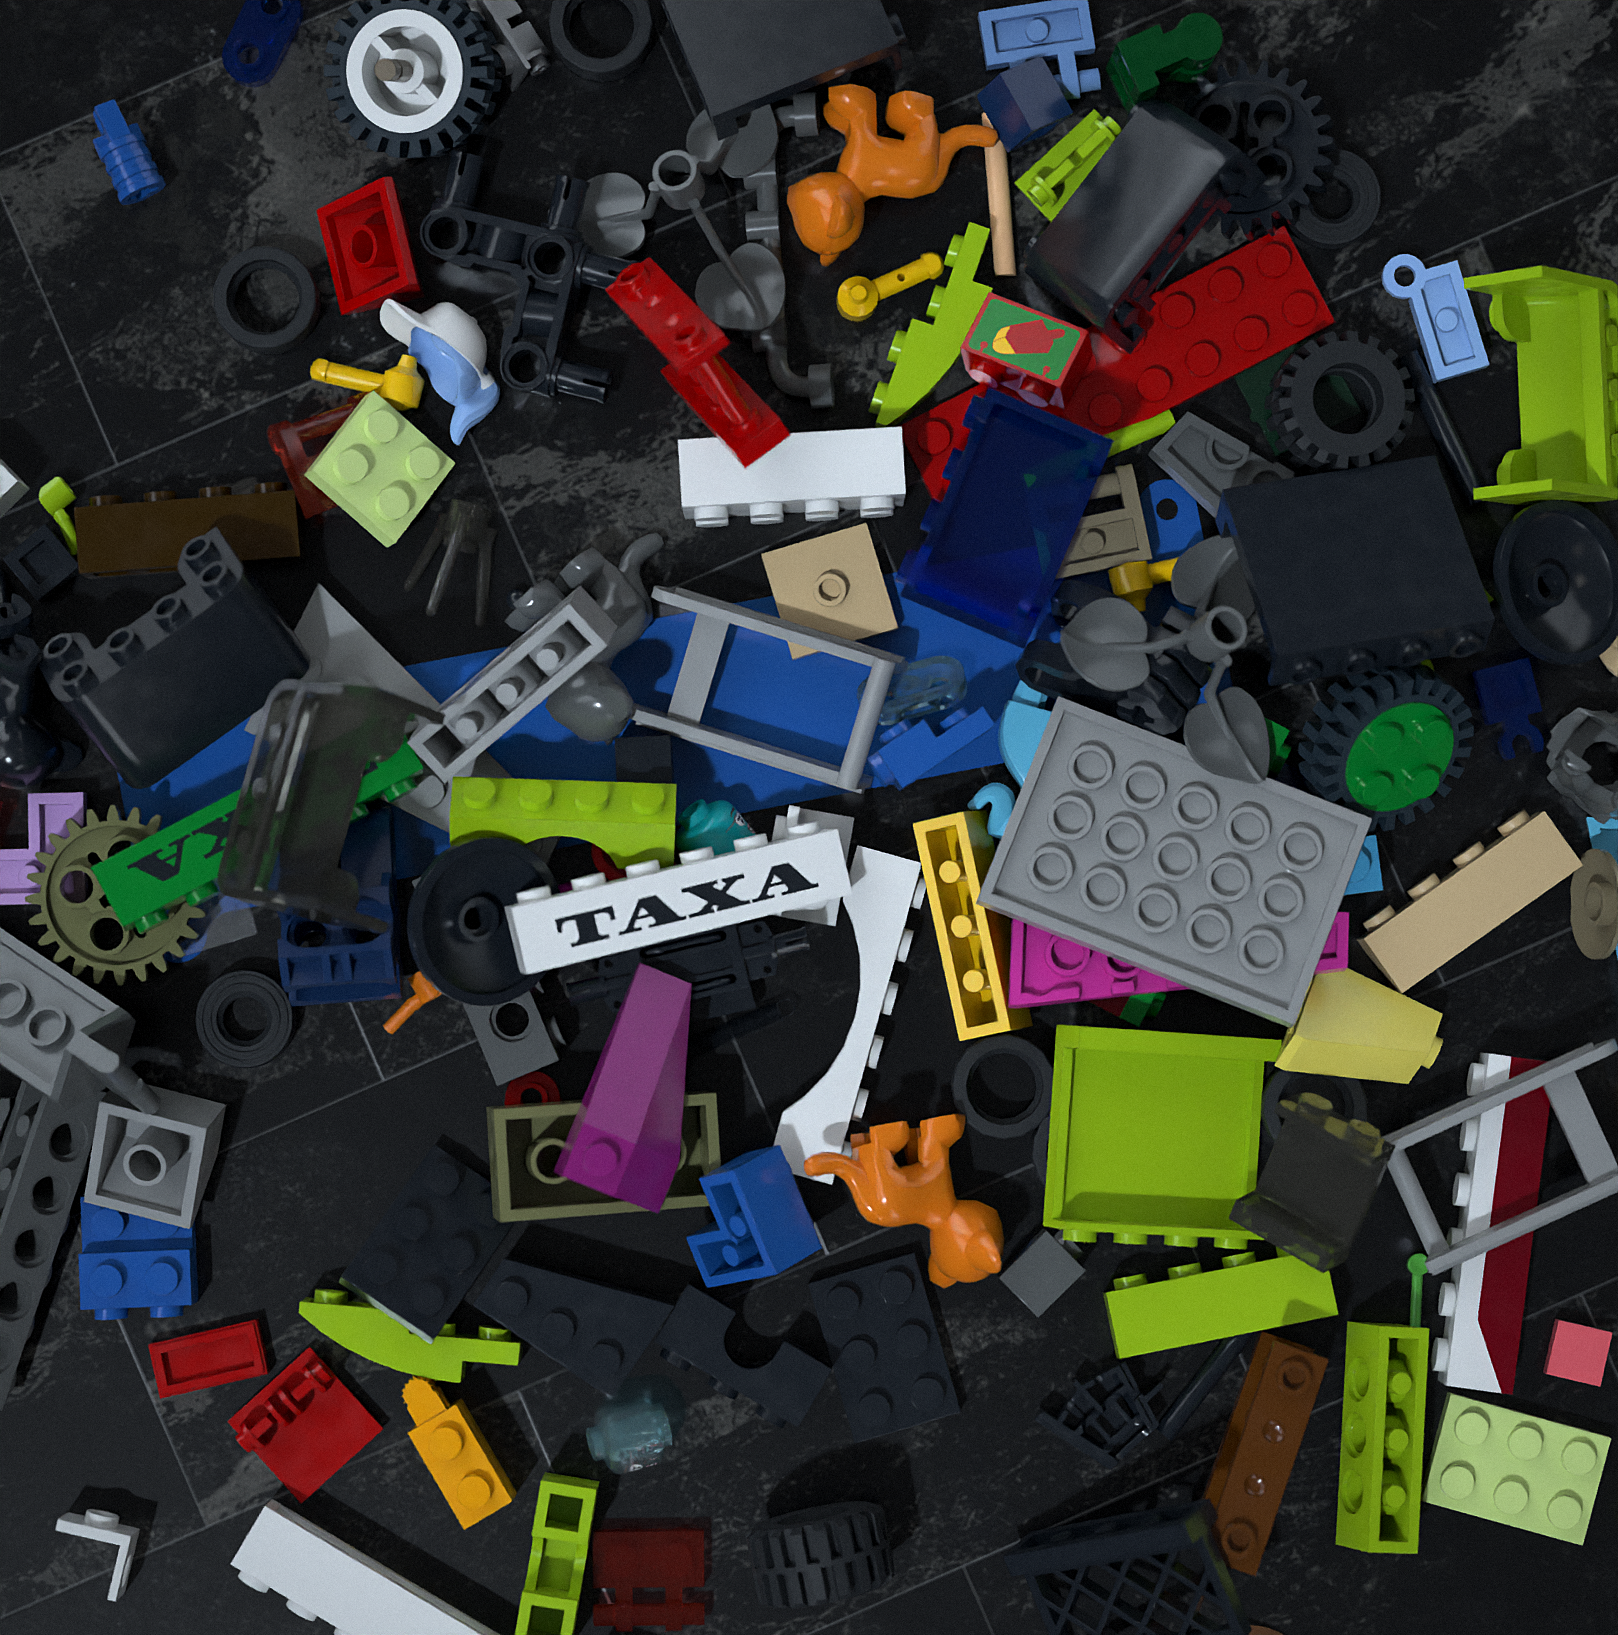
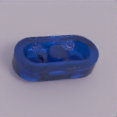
[222,0,303,87]

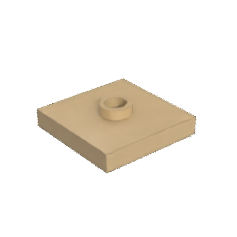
[761,523,898,660]

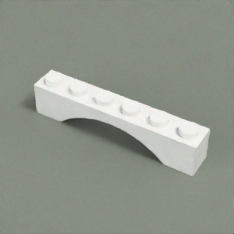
[773,845,926,1185]

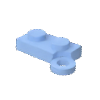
[1381,254,1489,383]

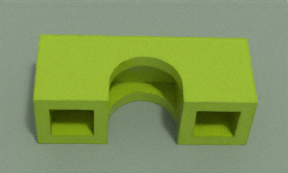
[515,1472,600,1635]

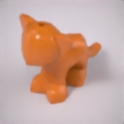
[787,84,999,267]
[804,1114,1004,1288]

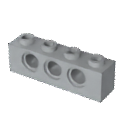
[407,585,618,783]

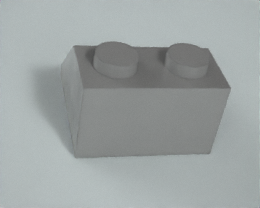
[84,1085,226,1229]

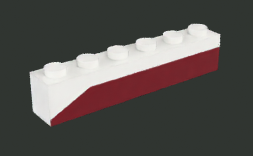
[1431,1053,1550,1395]

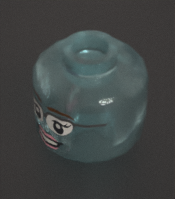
[586,1394,672,1474]

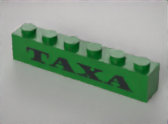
[91,710,424,934]

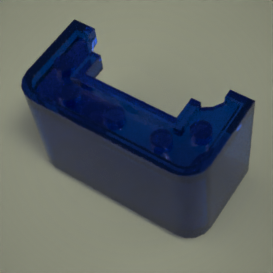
[895,387,1114,649]

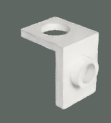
[55,1509,140,1602]

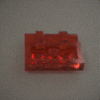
[593,1528,705,1632]

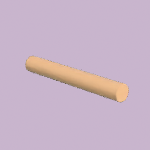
[982,113,1017,278]

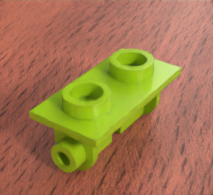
[1014,109,1122,222]

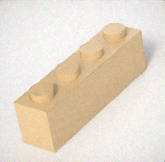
[1357,809,1583,993]

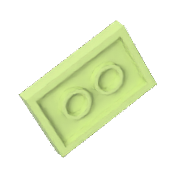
[1420,1392,1611,1546]

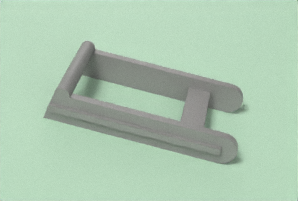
[629,586,909,794]
[1372,1039,1618,1276]

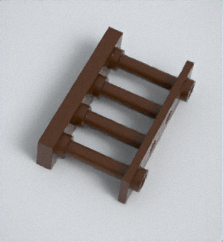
[1202,1330,1328,1576]

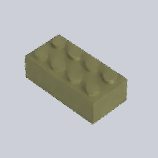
[486,1091,721,1222]

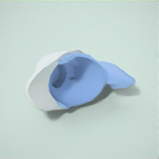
[380,299,500,445]

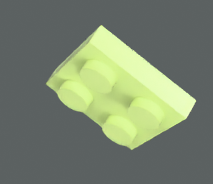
[304,390,455,548]

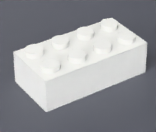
[678,427,906,527]

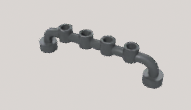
[743,91,835,409]

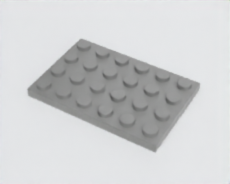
[976,696,1372,1028]

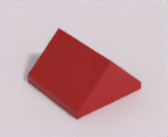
[316,177,425,315]

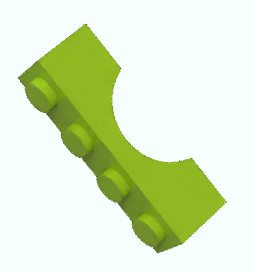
[449,776,676,869]

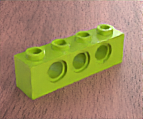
[1336,1321,1429,1554]

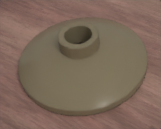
[1570,849,1618,960]

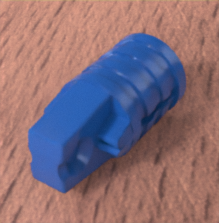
[92,99,166,205]

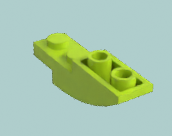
[869,222,993,428]
[299,1289,524,1383]

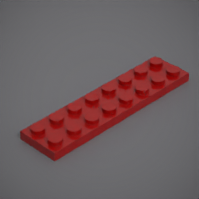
[898,226,1335,526]

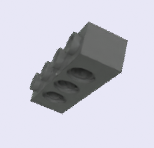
[412,878,567,1086]

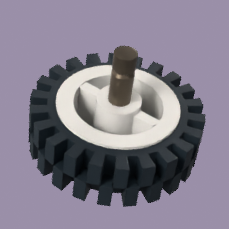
[324,0,502,158]

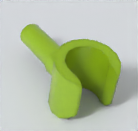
[39,477,77,555]

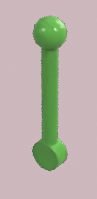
[1406,1253,1428,1327]

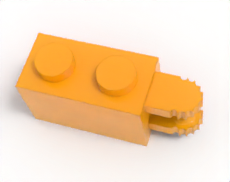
[401,1375,517,1530]

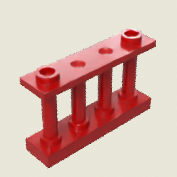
[605,257,791,469]

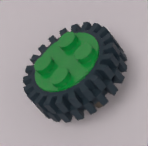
[1298,663,1474,832]

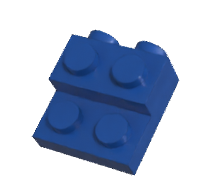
[866,705,995,792]
[78,1196,198,1320]

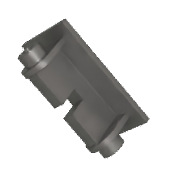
[465,0,551,92]

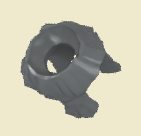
[1546,707,1618,824]

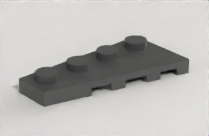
[1148,412,1295,519]

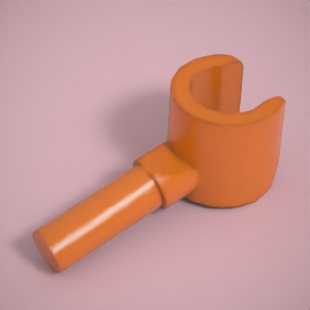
[383,971,442,1035]

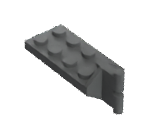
[0,928,161,1114]

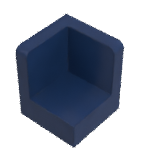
[977,57,1073,153]

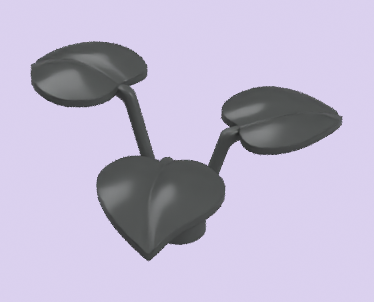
[547,104,786,332]
[1060,535,1270,784]

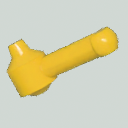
[836,252,944,322]
[310,355,425,411]
[1108,557,1179,612]

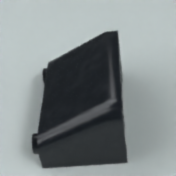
[1023,96,1267,354]

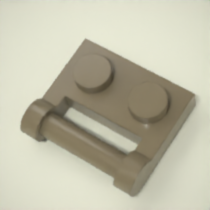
[1024,464,1152,583]

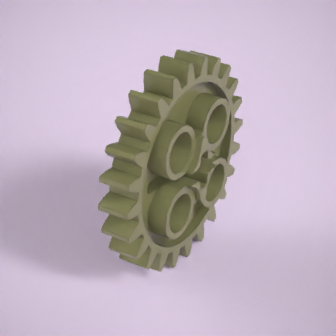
[25,805,207,986]

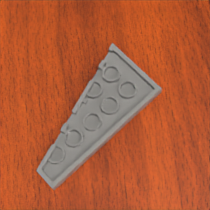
[244,583,562,865]

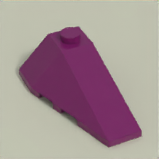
[554,963,692,1213]

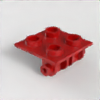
[227,1347,384,1504]

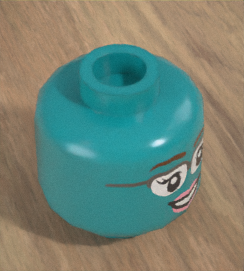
[674,799,755,856]

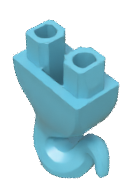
[968,680,1052,839]

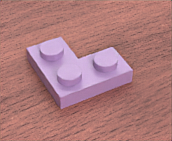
[0,792,89,905]

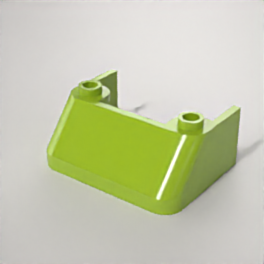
[1463,266,1618,505]

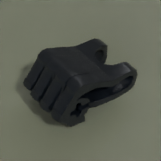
[1015,579,1213,736]

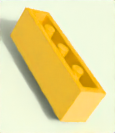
[913,810,1033,1041]

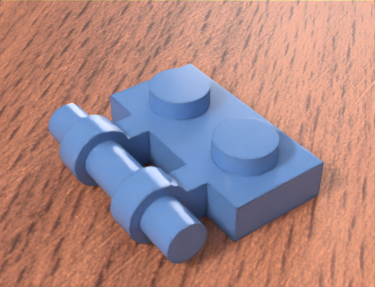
[978,0,1101,100]

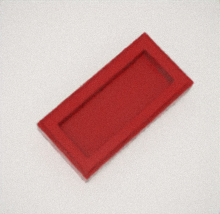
[148,1318,270,1399]

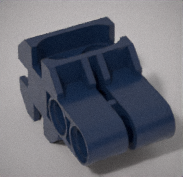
[276,806,404,1006]

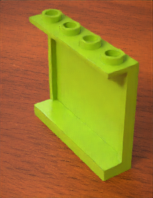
[1043,1024,1282,1249]

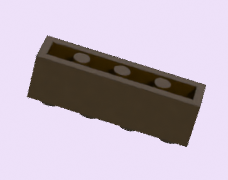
[74,482,306,579]

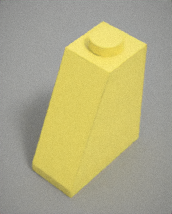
[1274,968,1443,1084]

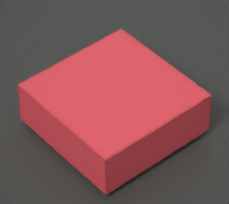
[1543,1318,1612,1387]

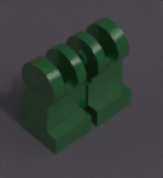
[1105,13,1223,116]

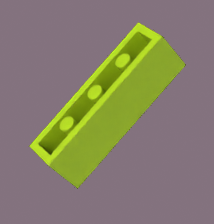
[1103,1241,1339,1359]

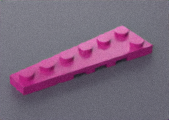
[1008,912,1349,1008]

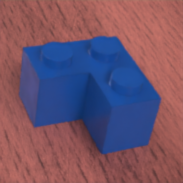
[686,1145,822,1288]

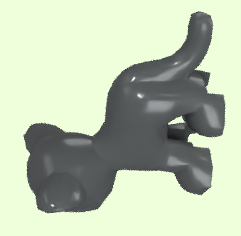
[504,532,664,746]

